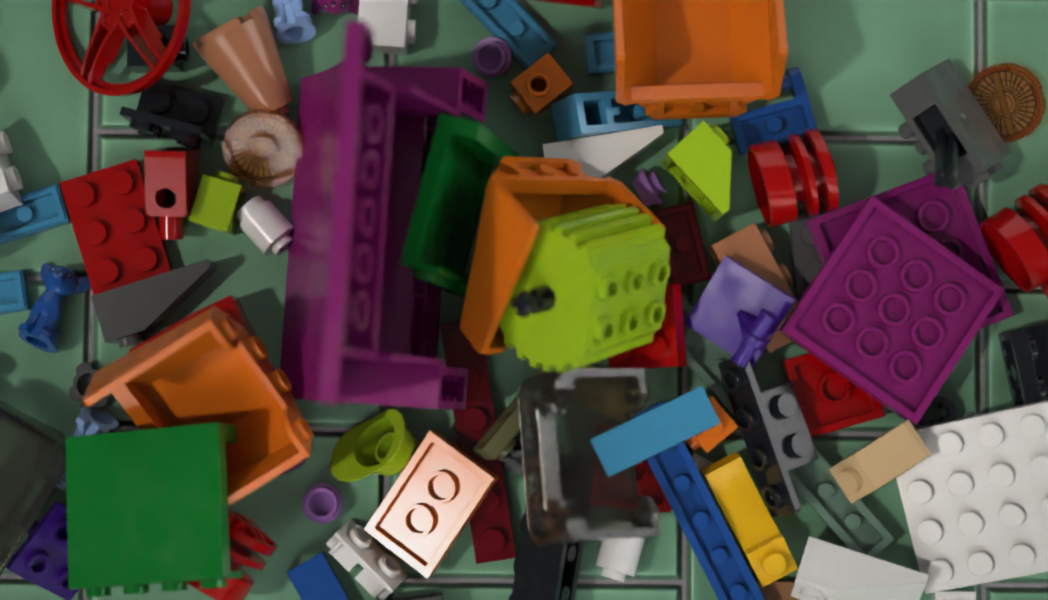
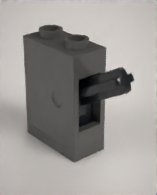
[890,58,1011,191]

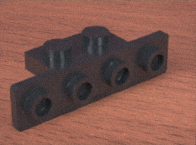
[718,359,819,517]

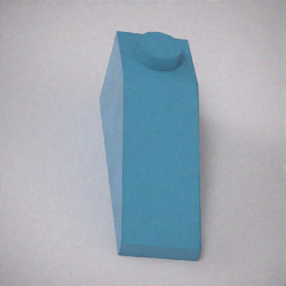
[551,91,683,142]

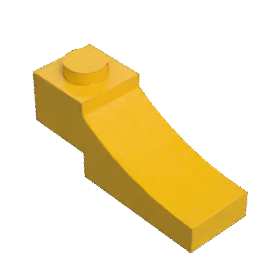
[701,451,798,588]

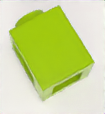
[189,171,248,236]

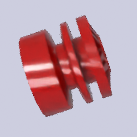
[747,128,839,228]
[980,183,1048,292]
[188,509,278,600]

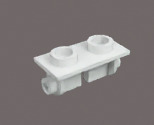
[326,519,408,600]

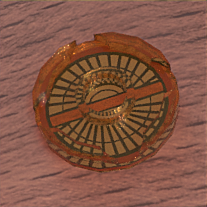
[968,63,1046,143]
[222,109,303,188]

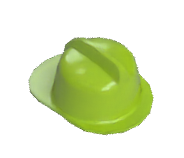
[330,409,420,483]

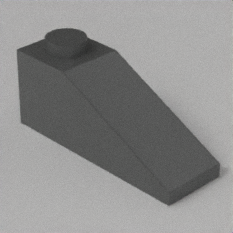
[91,259,217,349]

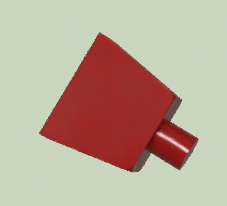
[144,148,200,240]

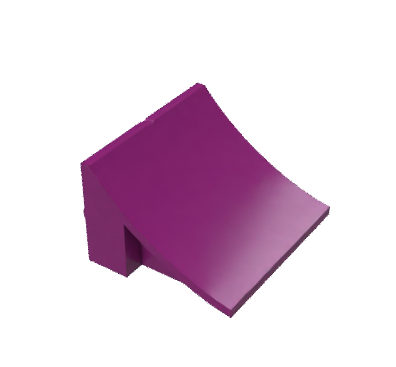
[280,21,488,410]

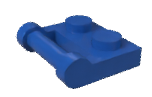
[728,66,817,157]

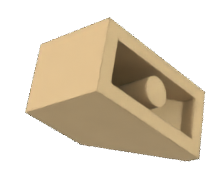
[829,420,932,504]

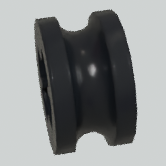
[918,396,956,427]

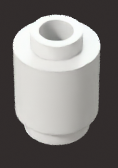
[236,196,294,256]
[595,519,645,582]

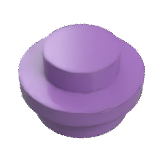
[472,37,513,77]
[631,168,667,207]
[302,483,343,524]

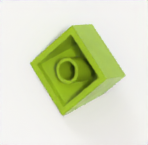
[661,120,732,223]

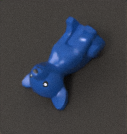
[18,263,91,353]

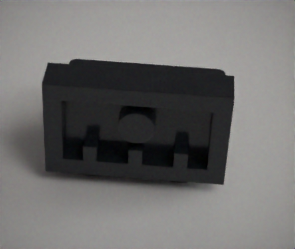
[120,81,225,149]
[998,323,1048,407]

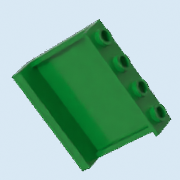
[400,114,520,297]
[65,422,242,597]

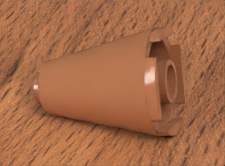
[192,5,293,116]

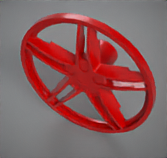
[52,0,191,97]

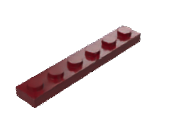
[440,320,516,564]

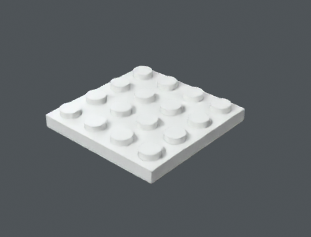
[896,400,1048,594]

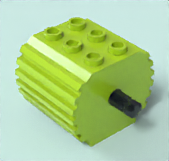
[499,204,670,372]

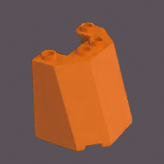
[612,0,788,120]
[459,156,666,355]
[82,306,314,506]

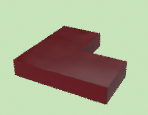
[651,201,712,287]

